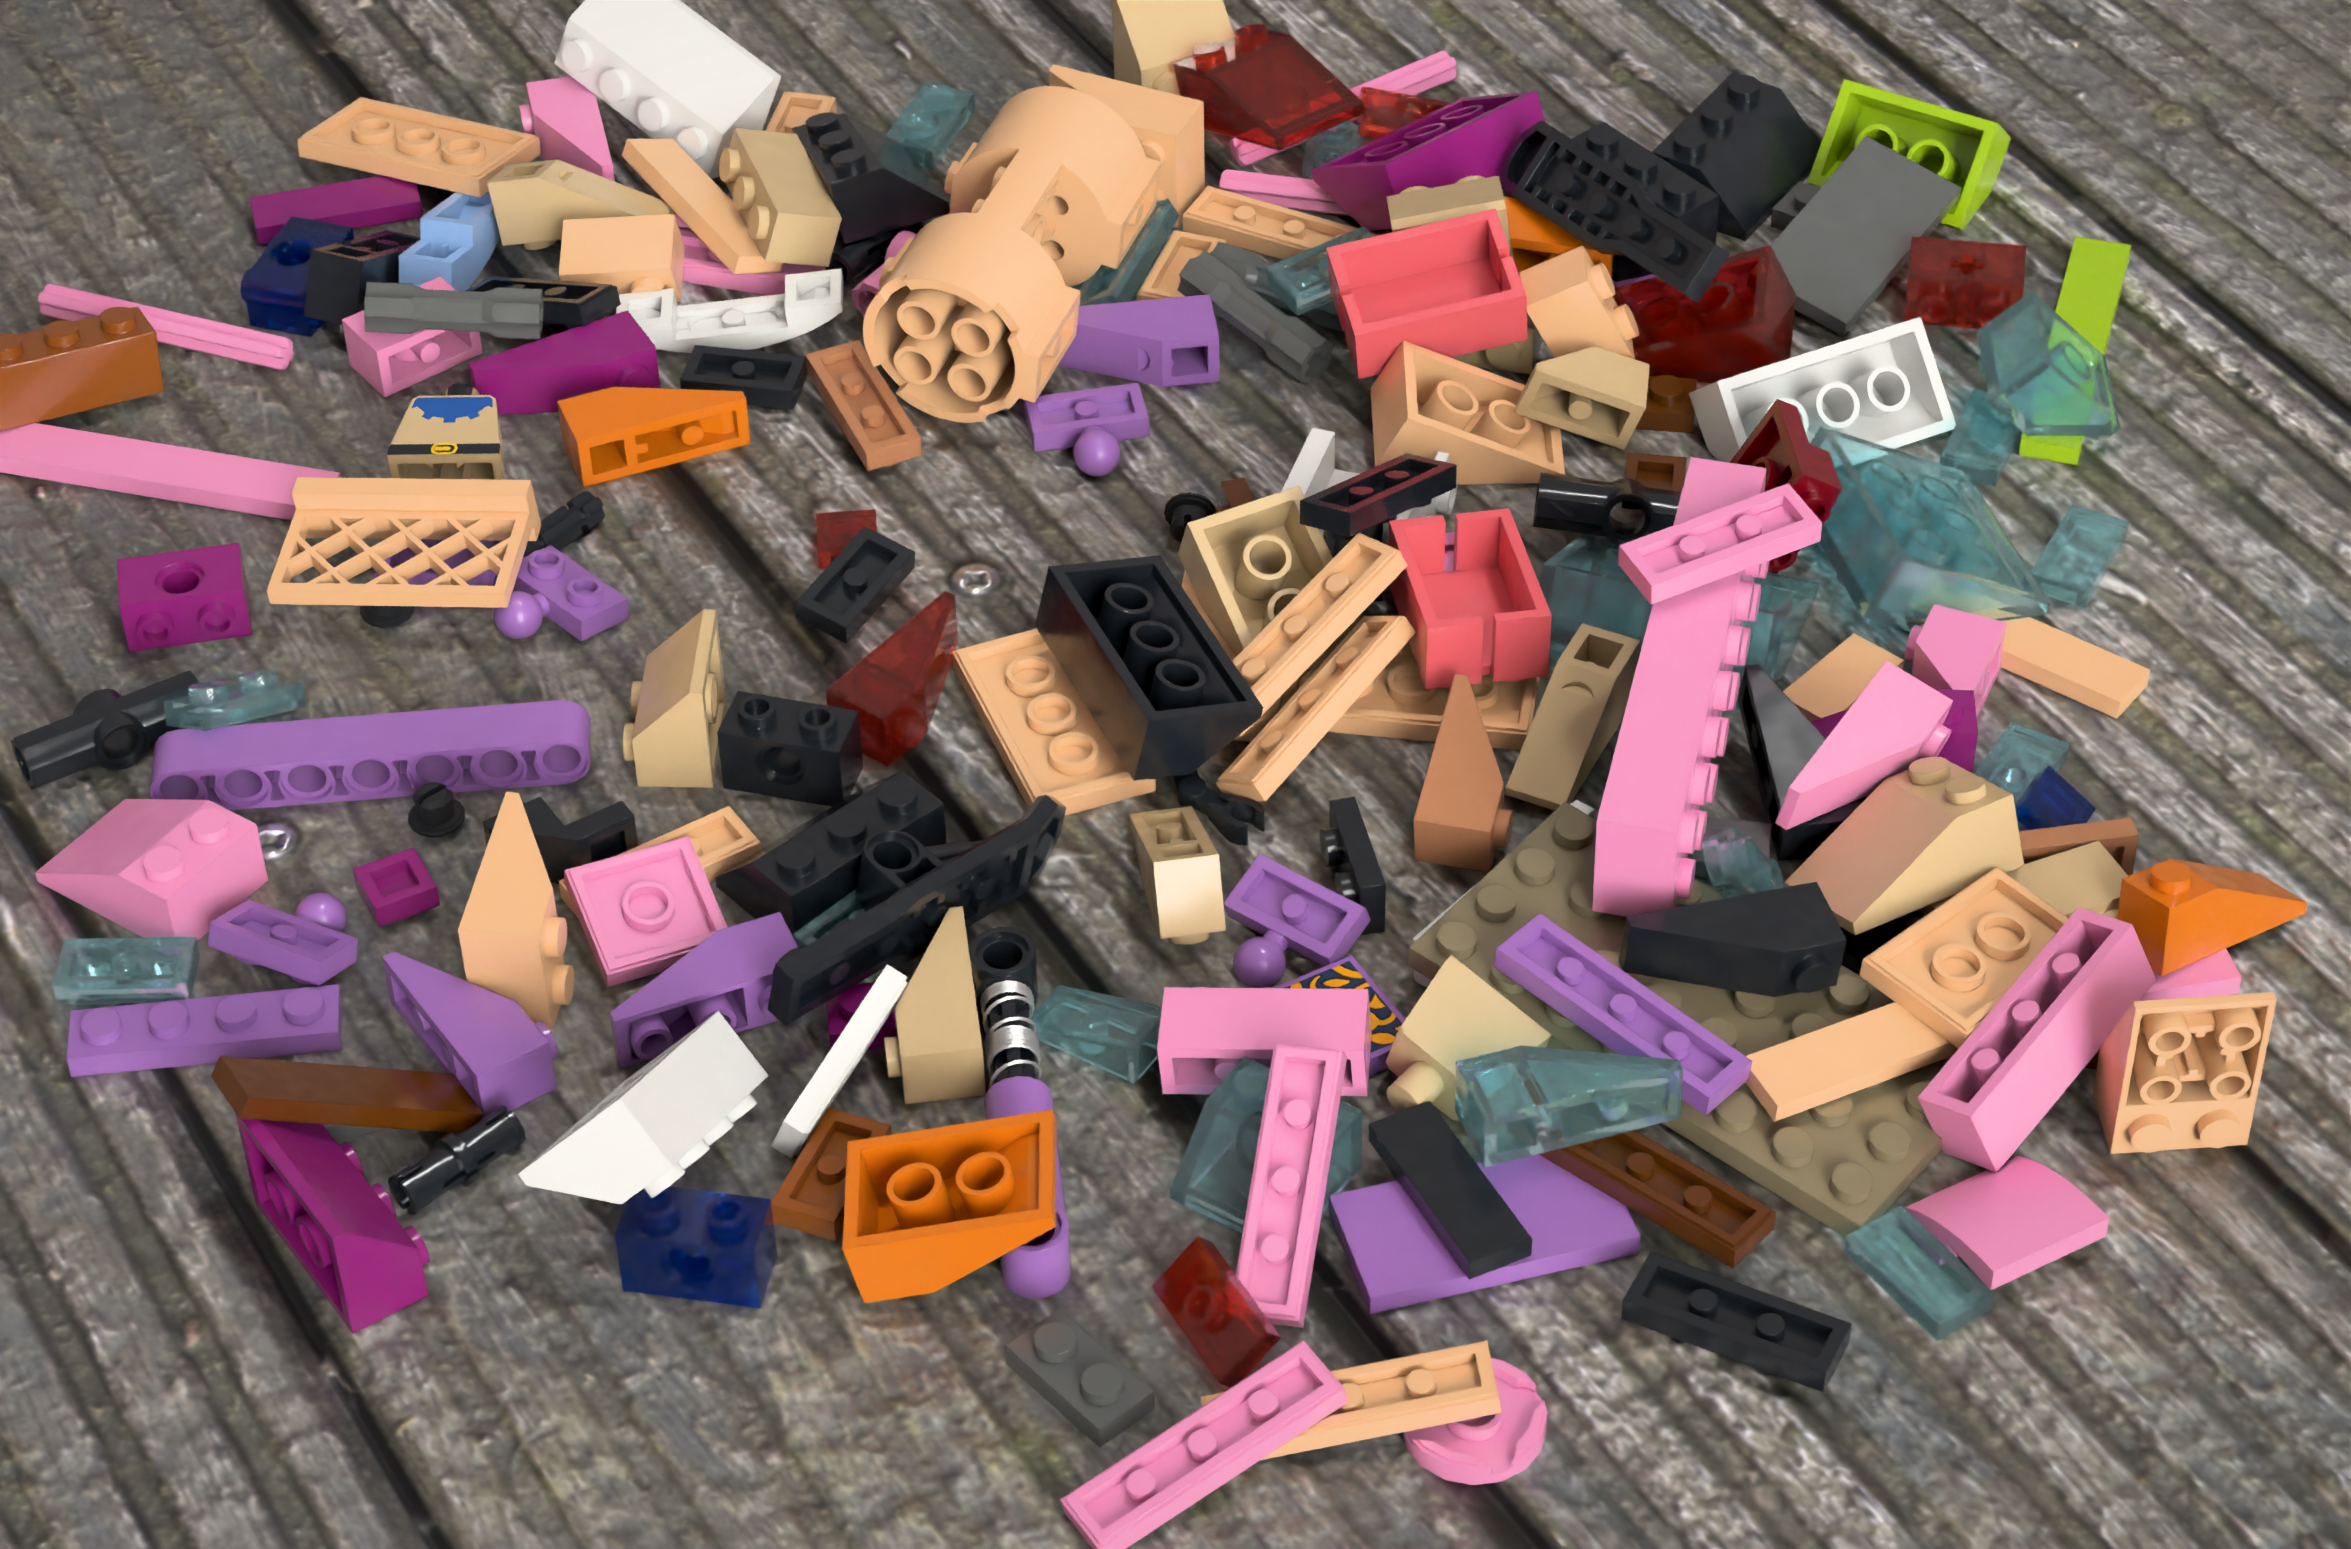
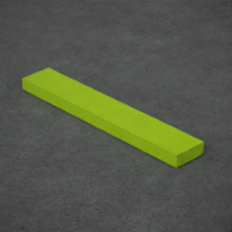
[2019,236,2131,465]

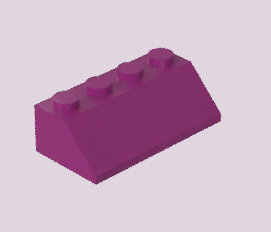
[1311,91,1545,233]

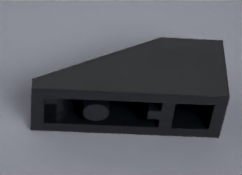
[304,230,420,333]
[1738,664,1867,861]
[1618,881,1847,997]

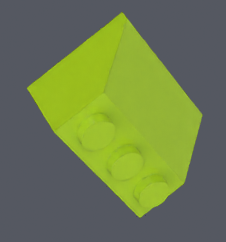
[1807,79,2011,231]

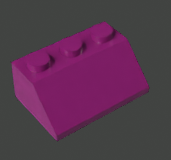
[235,1113,430,1334]

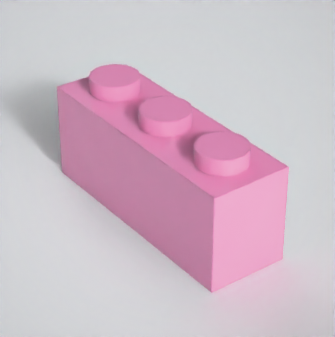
[1157,987,1372,1096]

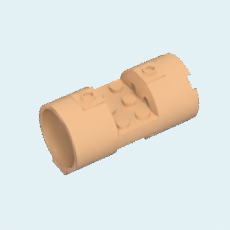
[863,86,1161,423]

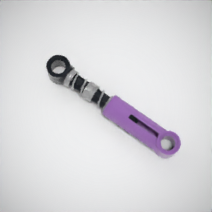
[969,927,1071,1299]

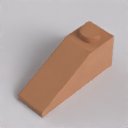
[1413,674,1514,872]

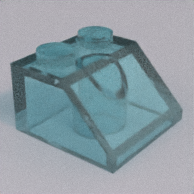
[1977,291,2120,436]
[1170,1056,1362,1233]

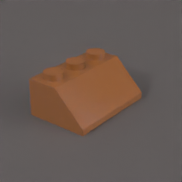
[0,306,164,431]

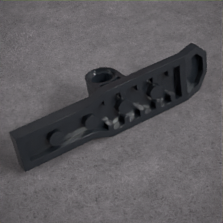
[1500,120,1730,303]
[767,795,1066,1026]

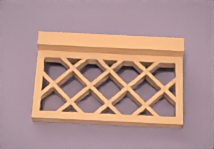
[266,477,542,608]

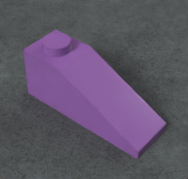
[382,952,559,1118]

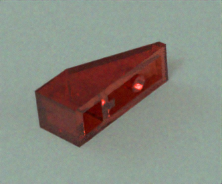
[826,591,958,767]

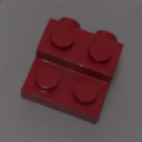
[1729,399,1842,576]

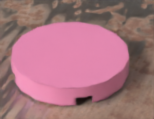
[1402,1358,1548,1485]

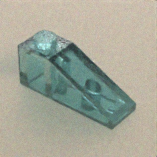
[1455,1045,1683,1168]

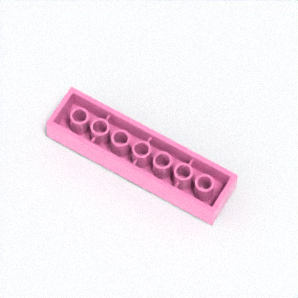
[1592,457,1770,917]

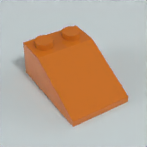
[842,1109,1056,1303]

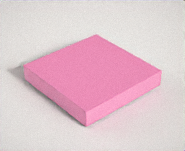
[564,836,727,987]

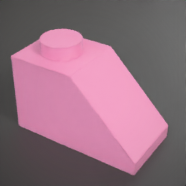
[1904,604,2007,717]

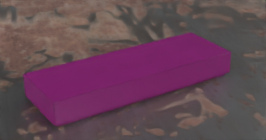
[249,176,423,244]

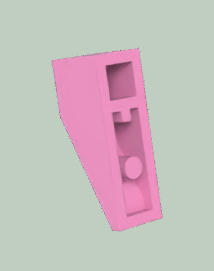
[519,76,615,181]
[1775,661,1953,830]

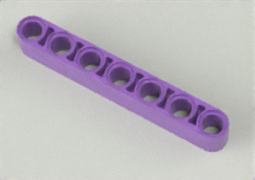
[150,700,591,810]

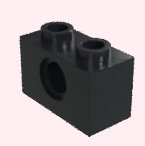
[717,691,863,807]

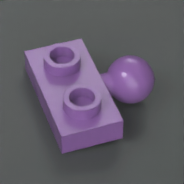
[1024,383,1150,476]
[494,545,629,641]
[1223,854,1371,988]
[208,893,358,986]

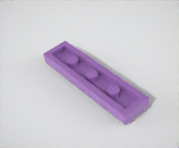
[1494,913,1753,1116]
[67,984,343,1077]

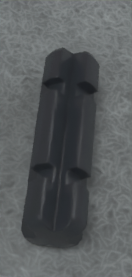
[523,491,605,558]

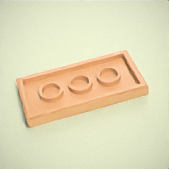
[297,97,541,198]
[952,629,1156,816]
[1280,641,1541,750]

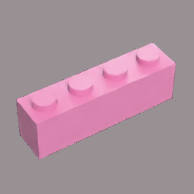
[1917,907,2157,1173]

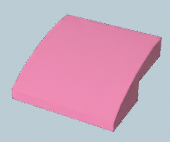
[1904,1155,2109,1290]

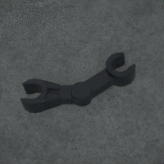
[1173,769,1265,846]

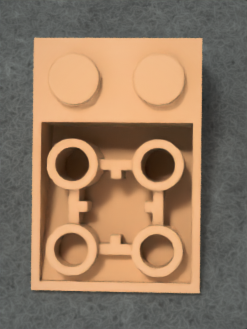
[2092,992,2277,1154]

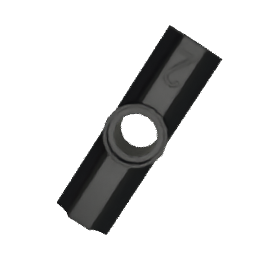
[1533,472,1682,545]
[11,670,211,790]

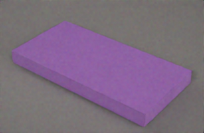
[1329,1150,1641,1314]

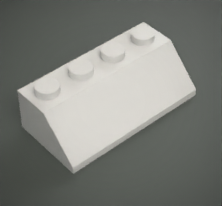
[554,0,781,179]
[1689,317,1957,468]
[518,1011,769,1204]

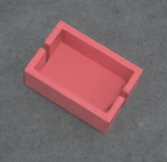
[1326,209,1528,379]
[1388,508,1552,689]

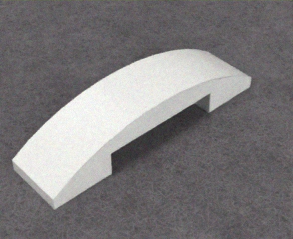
[616,268,843,353]

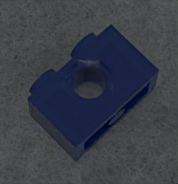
[241,216,354,338]
[615,1186,777,1308]

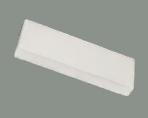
[771,964,908,1159]

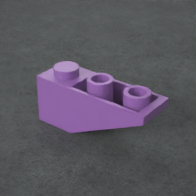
[1058,294,1220,387]
[610,912,798,1068]

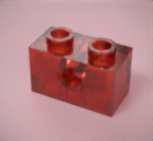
[1903,237,2026,332]

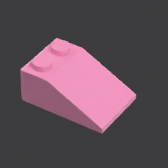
[35,799,268,956]

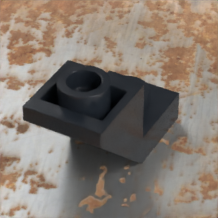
[483,796,638,884]

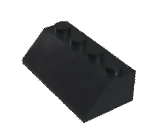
[1035,555,1264,781]

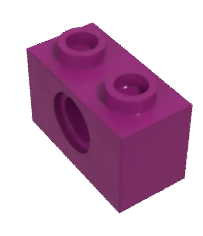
[117,543,252,652]

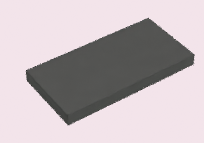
[1747,136,1962,336]

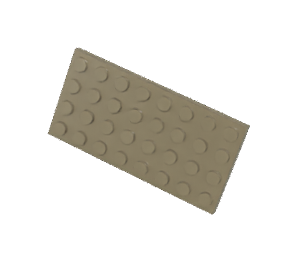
[1407,802,1952,1244]

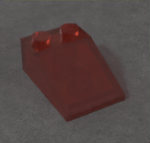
[1173,24,1366,151]
[1613,245,1796,383]

